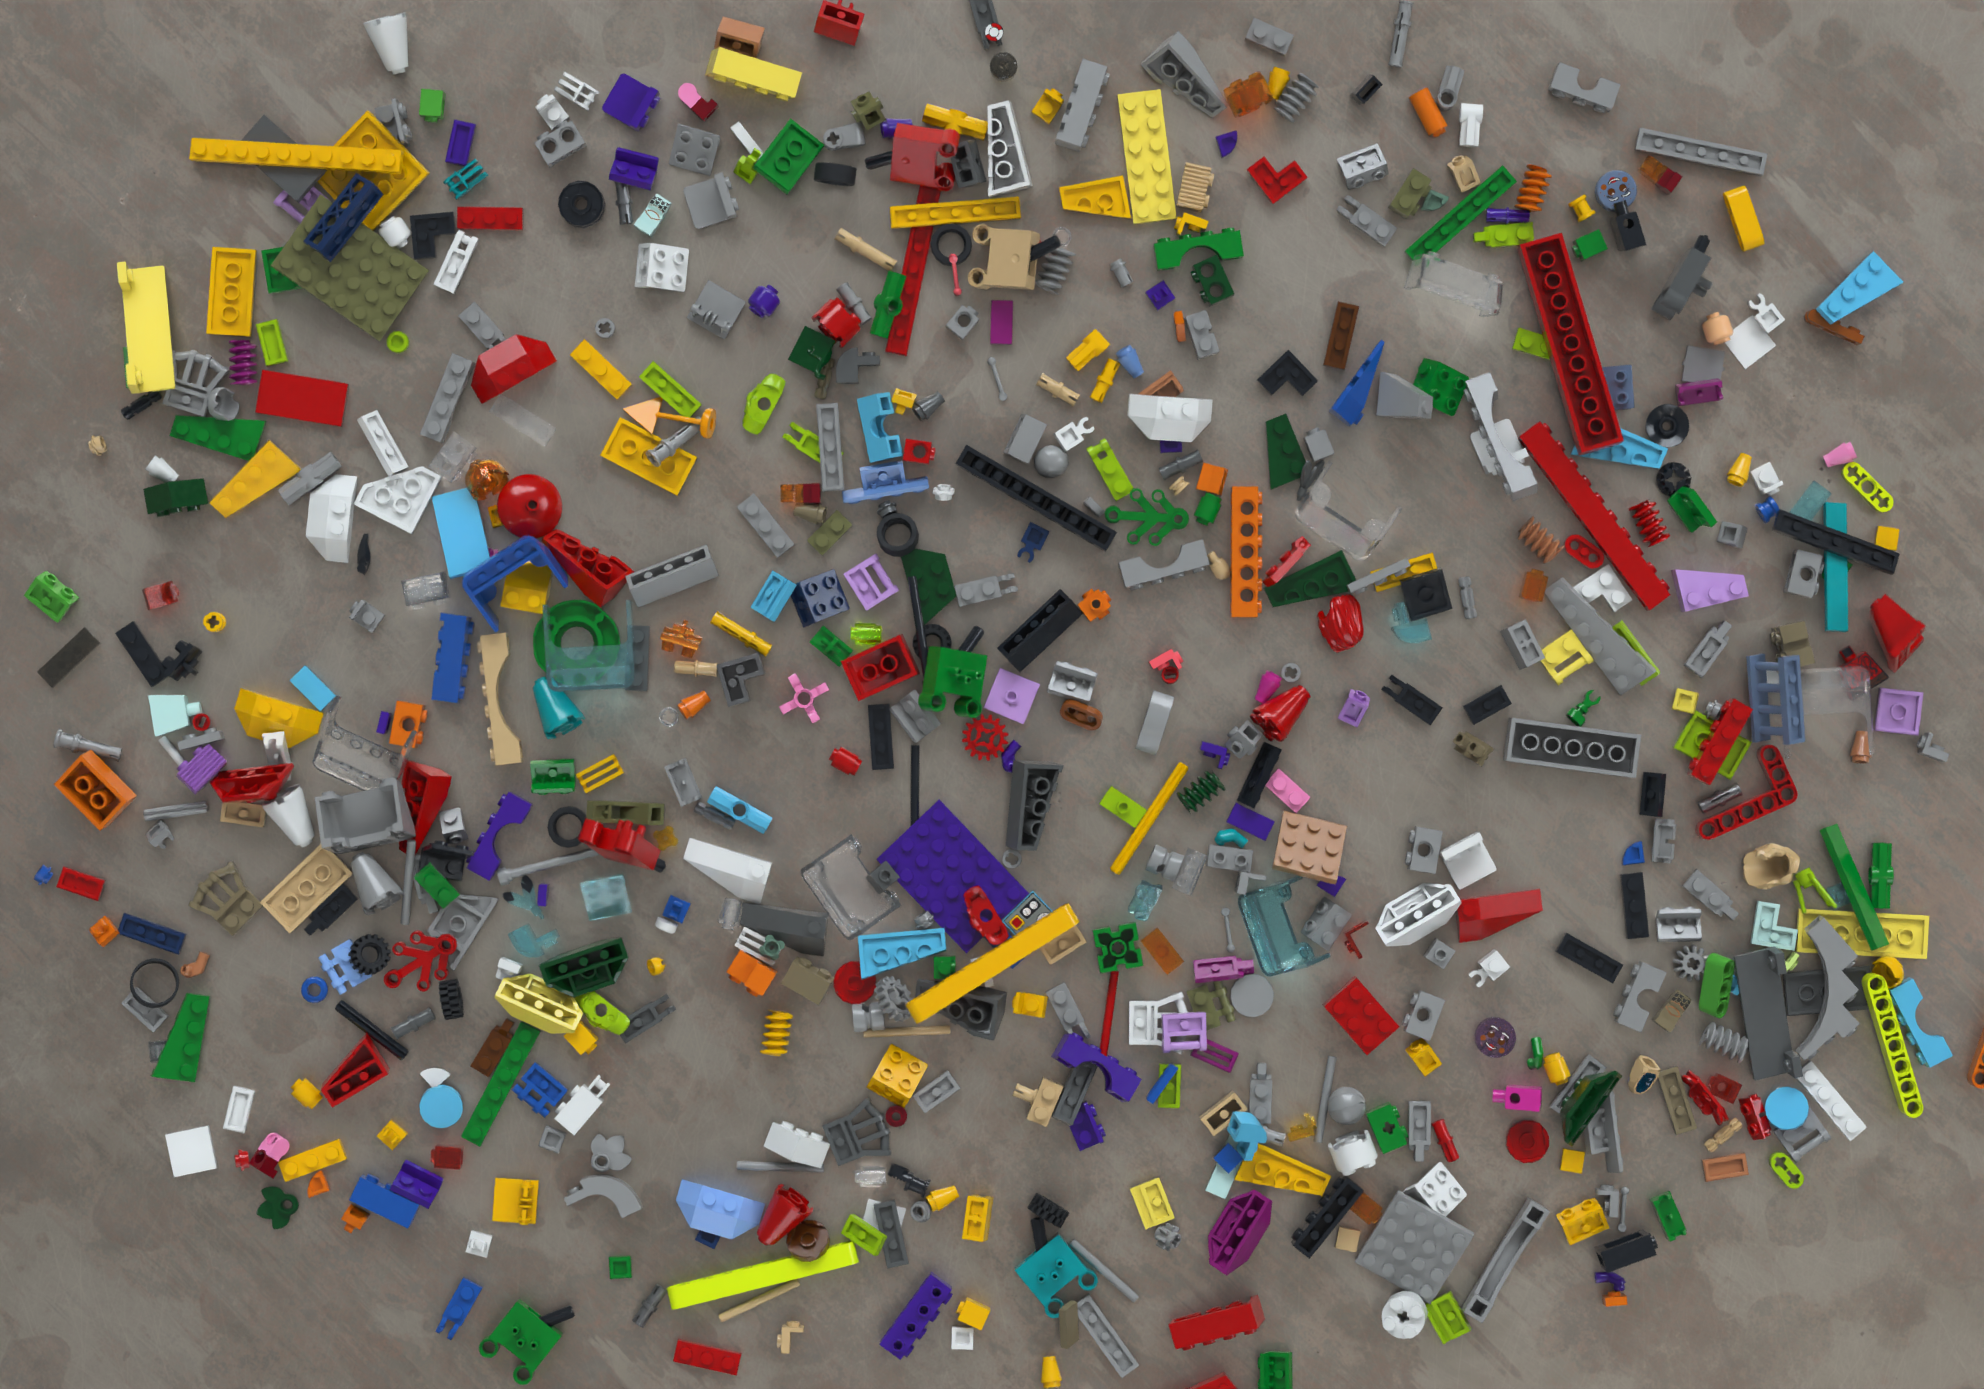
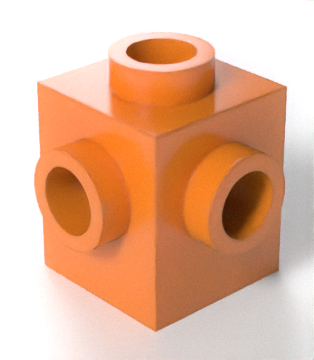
[1077,588,1111,622]

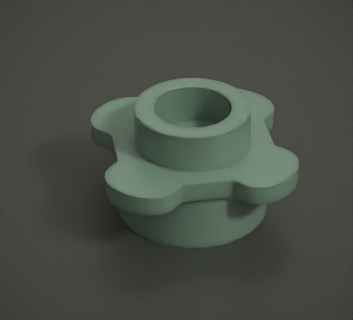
[759,935,785,960]

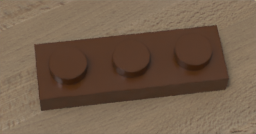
[1323,301,1359,370]

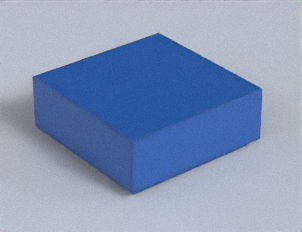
[1213,1143,1243,1174]

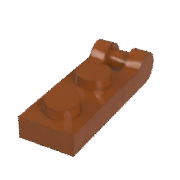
[1804,309,1865,346]

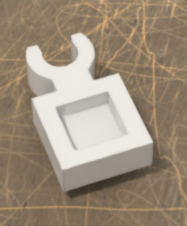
[1747,293,1785,334]
[1053,417,1094,452]

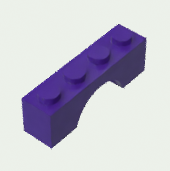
[466,792,533,881]
[1051,1033,1142,1102]

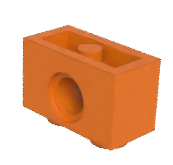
[389,701,428,748]

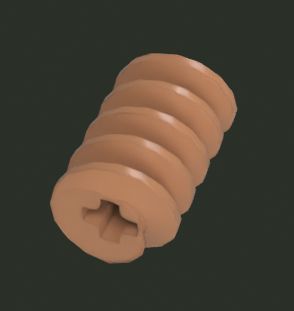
[1517,516,1565,564]

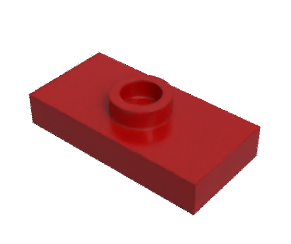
[56,866,106,901]

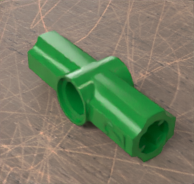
[870,271,907,338]
[1868,842,1894,909]

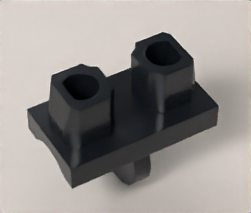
[161,640,203,681]

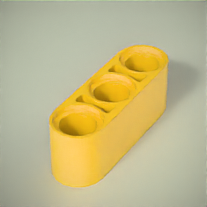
[1723,185,1765,252]

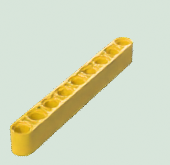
[905,903,1080,1024]

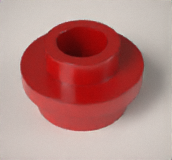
[234,1149,250,1171]

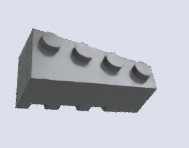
[1006,760,1064,851]

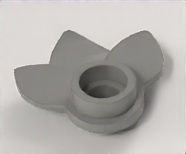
[591,1134,632,1173]

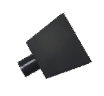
[1610,200,1646,251]

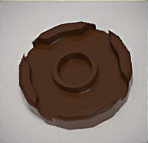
[786,1220,830,1262]

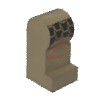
[1651,989,1691,1033]

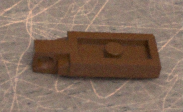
[470,1018,515,1077]

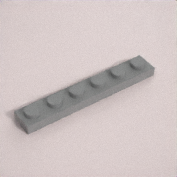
[1635,128,1767,176]

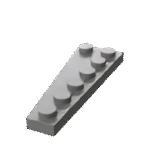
[1544,577,1656,695]

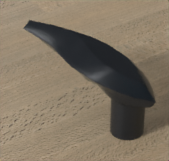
[357,534,370,576]

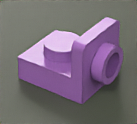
[1338,689,1370,727]

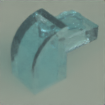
[1391,602,1432,644]
[508,923,560,958]

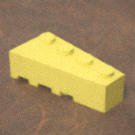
[705,47,802,101]

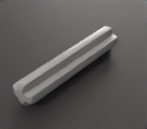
[143,801,208,821]

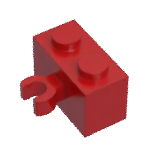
[814,0,865,46]

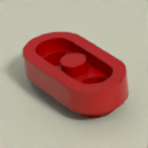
[1564,534,1604,569]

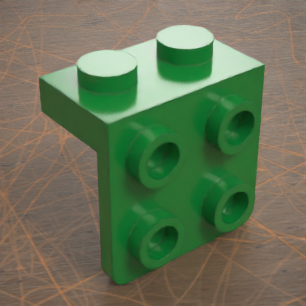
[1413,358,1469,416]

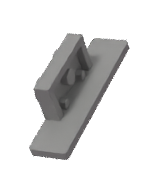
[1584,1090,1623,1173]

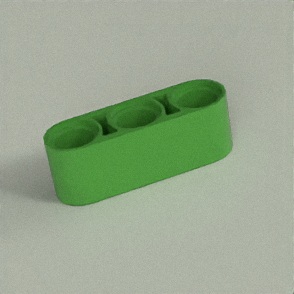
[1699,953,1735,1018]

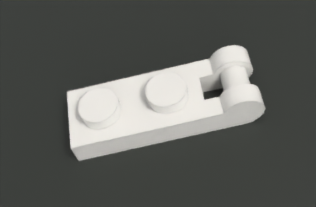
[433,230,479,294]

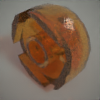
[465,458,509,501]

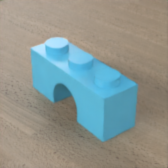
[857,392,903,463]

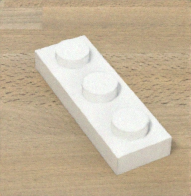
[357,410,409,477]

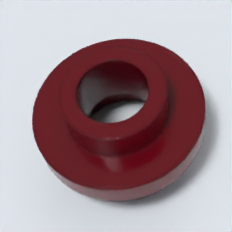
[885,1105,907,1127]

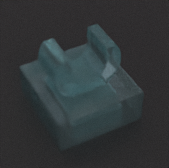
[1825,882,1850,909]

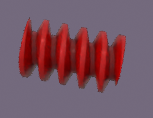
[1629,500,1670,548]

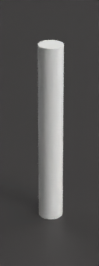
[158,736,206,792]

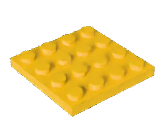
[318,111,430,231]

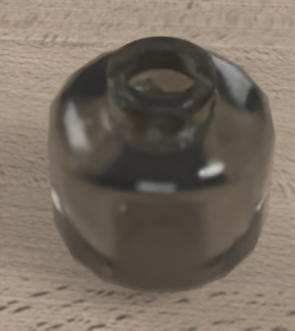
[989,52,1018,82]

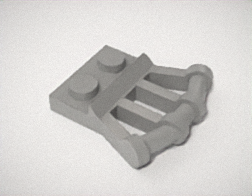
[162,350,230,417]

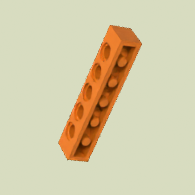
[1230,486,1262,618]

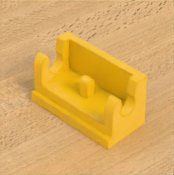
[962,1194,994,1242]

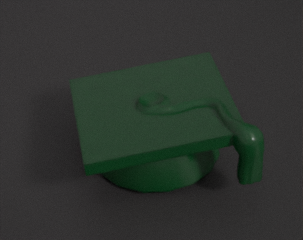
[788,326,835,380]

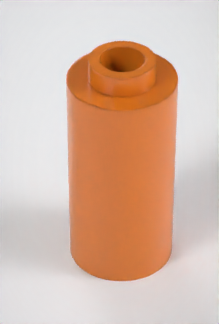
[1409,87,1448,138]

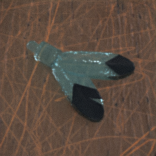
[503,875,544,919]

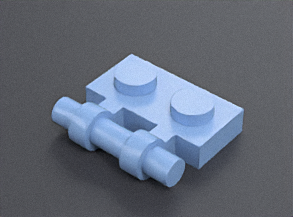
[318,939,372,995]

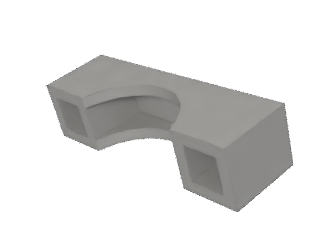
[420,353,475,444]
[1118,539,1210,591]

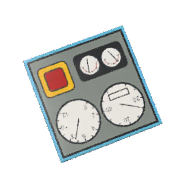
[1002,891,1053,935]

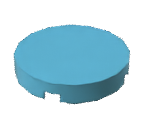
[419,1085,463,1128]
[1765,1087,1809,1130]

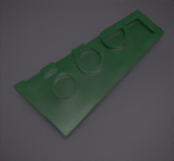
[1263,550,1356,607]

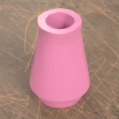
[1823,442,1857,468]

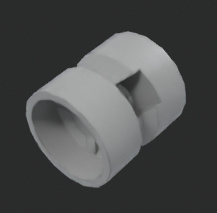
[1145,844,1184,882]
[852,1002,885,1032]

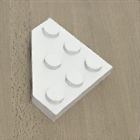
[354,466,442,534]

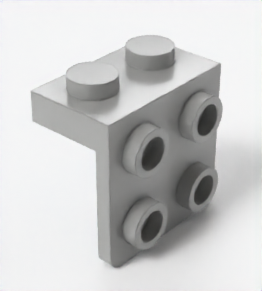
[683,172,739,229]

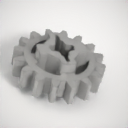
[874,976,912,1022]

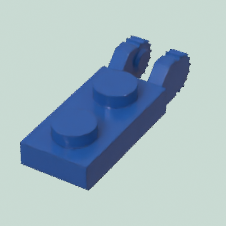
[435,1277,483,1340]

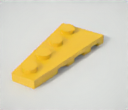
[209,440,302,518]
[1234,1143,1331,1196]

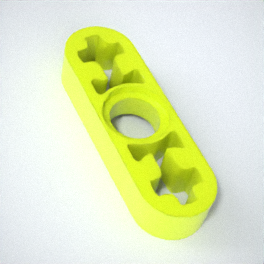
[1841,462,1894,513]

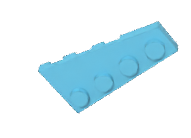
[1816,251,1903,325]
[1570,428,1668,469]
[858,928,946,980]

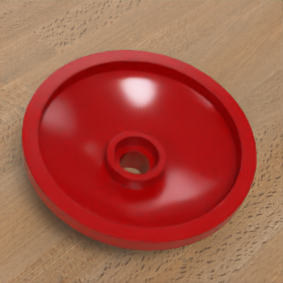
[497,474,562,539]

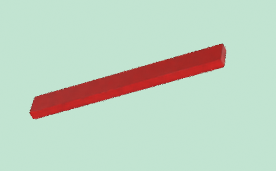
[885,185,941,357]

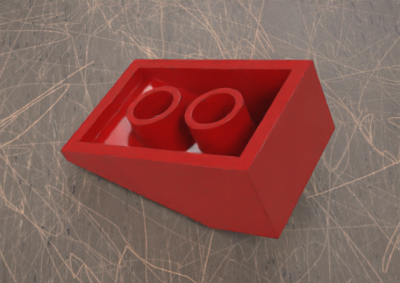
[841,634,921,701]

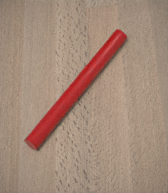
[1100,971,1119,1057]

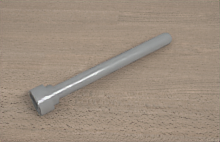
[497,848,599,886]

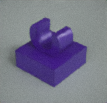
[1145,280,1175,311]

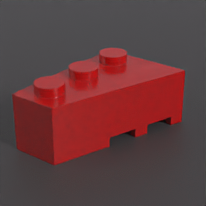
[321,1032,390,1108]

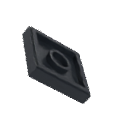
[1399,567,1453,621]

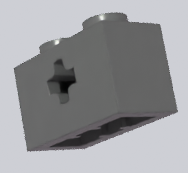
[951,139,987,188]

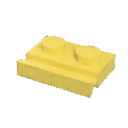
[1130,1177,1175,1229]

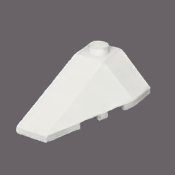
[683,838,773,904]

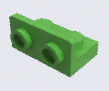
[24,571,79,623]

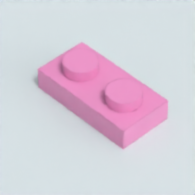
[1265,768,1311,813]

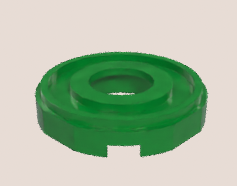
[533,600,621,687]

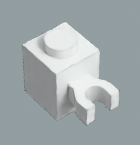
[1468,949,1510,988]

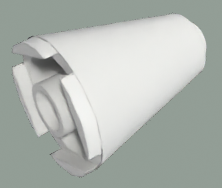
[363,12,409,75]
[262,784,315,847]

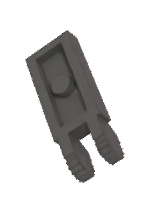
[969,0,1002,50]
[620,994,676,1043]

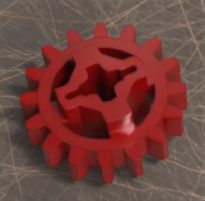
[962,714,1009,761]

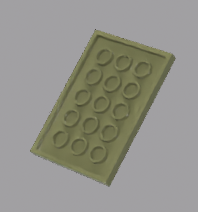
[271,194,429,342]

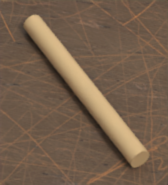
[863,1025,950,1038]
[718,1279,800,1322]

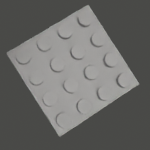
[1355,1190,1474,1304]

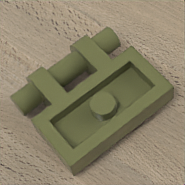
[1186,981,1236,1030]

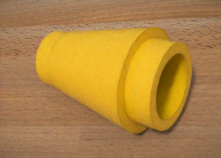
[1266,66,1290,100]
[1727,453,1752,487]
[925,1185,959,1212]
[1041,1356,1062,1388]

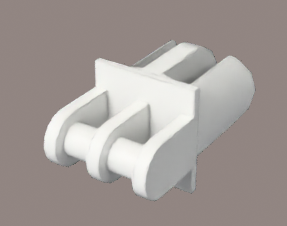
[554,72,599,111]

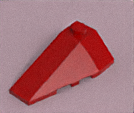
[541,529,634,608]
[399,761,452,855]

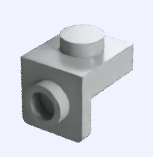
[439,807,468,844]

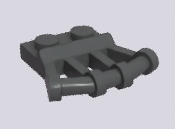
[822,1097,891,1166]

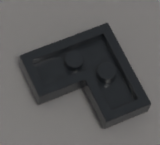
[410,212,456,260]
[1257,350,1318,396]

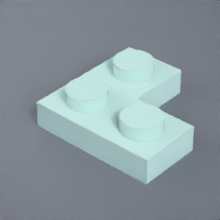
[1750,901,1798,951]

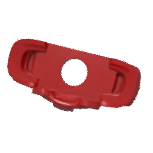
[963,886,1009,945]
[1681,1069,1729,1126]

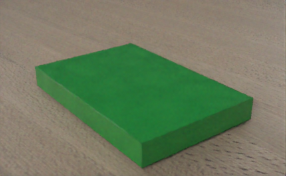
[753,118,825,195]

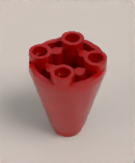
[1250,685,1311,742]

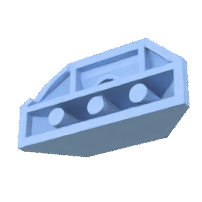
[676,1179,765,1239]

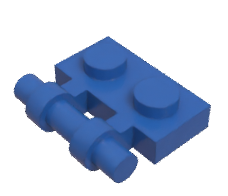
[512,1062,569,1118]

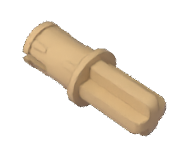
[674,660,718,677]

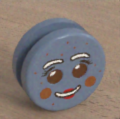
[1595,170,1637,212]

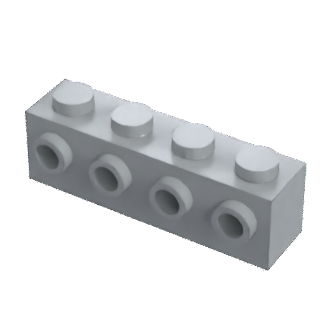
[626,544,719,607]

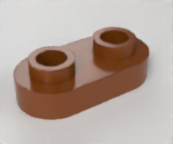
[1060,699,1103,730]

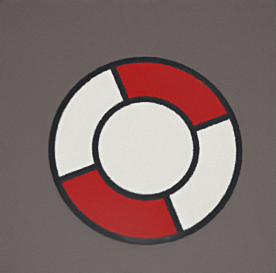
[985,23,1003,42]

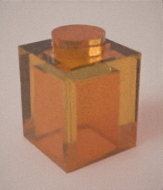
[1519,569,1548,602]
[1350,1192,1383,1225]

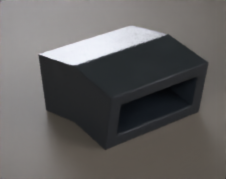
[1350,74,1383,105]

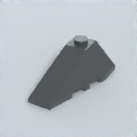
[740,902,829,956]

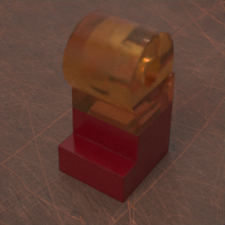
[1638,155,1683,195]
[780,483,821,504]

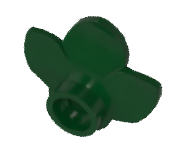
[256,1186,299,1229]

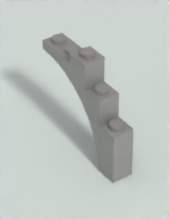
[1795,915,1859,1060]

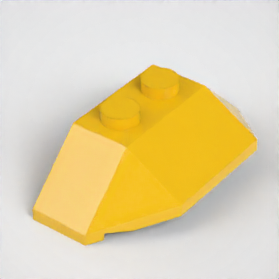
[234,688,324,748]

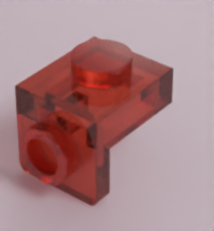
[142,581,179,611]

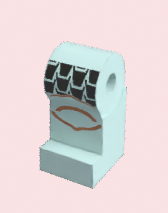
[634,194,672,238]

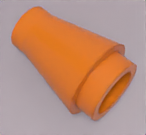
[677,690,711,719]

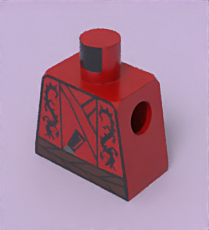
[1837,645,1889,700]

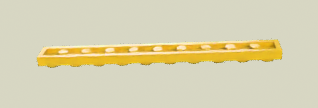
[189,138,404,174]

